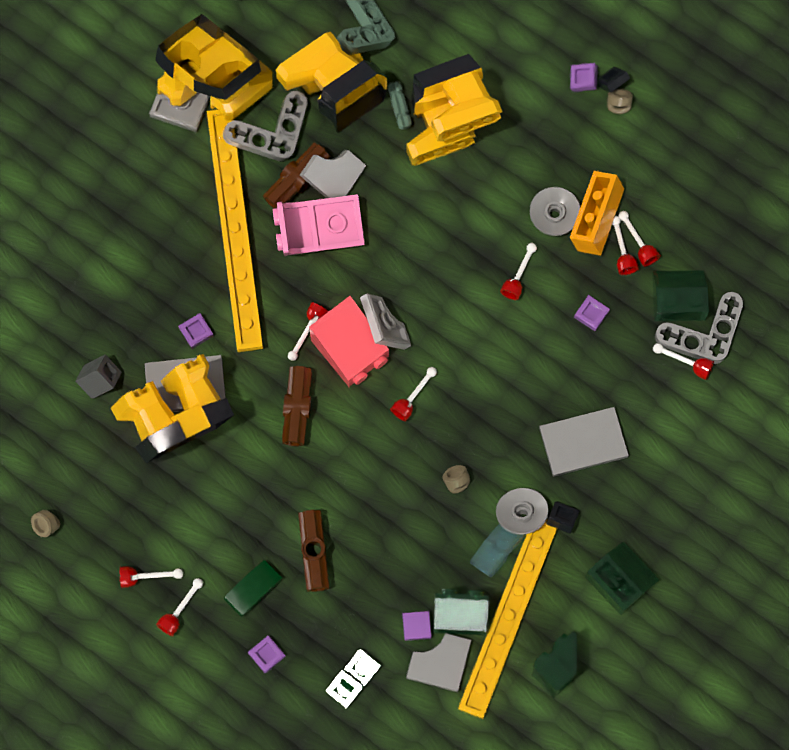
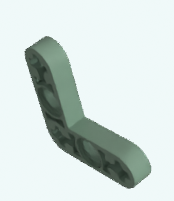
[336,0,395,55]

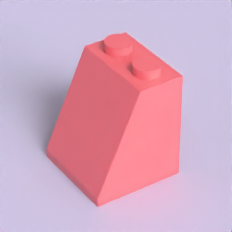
[309,296,389,387]

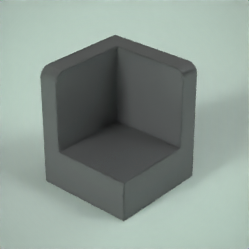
[75,354,122,398]

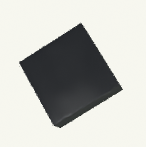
[597,67,630,93]
[546,501,580,534]

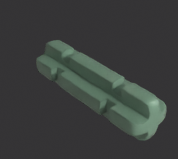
[388,82,412,130]

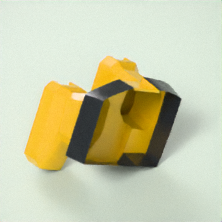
[155,14,272,120]
[276,32,387,133]
[406,54,502,165]
[111,354,234,463]

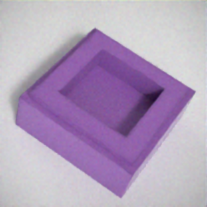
[570,63,597,92]
[574,295,610,331]
[178,313,214,349]
[403,611,431,641]
[248,636,285,673]

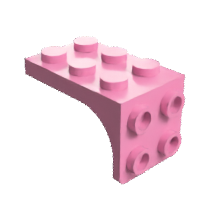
[273,195,364,256]

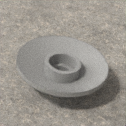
[530,187,580,236]
[496,488,548,535]

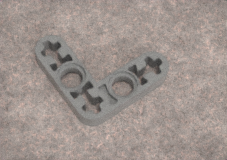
[223,91,307,161]
[655,292,743,364]

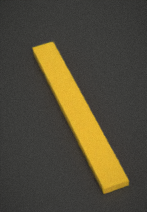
[458,519,557,719]

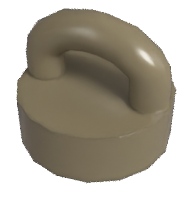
[607,89,633,114]
[442,465,470,494]
[31,510,60,537]

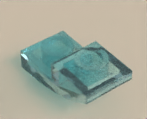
[470,524,524,578]

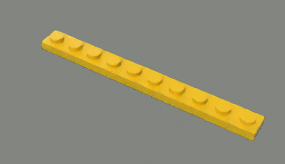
[207,110,263,352]

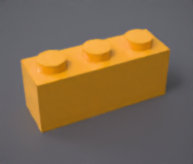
[570,171,624,256]

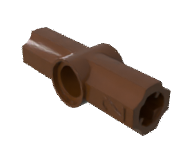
[263,143,330,209]
[282,366,312,447]
[298,510,329,592]

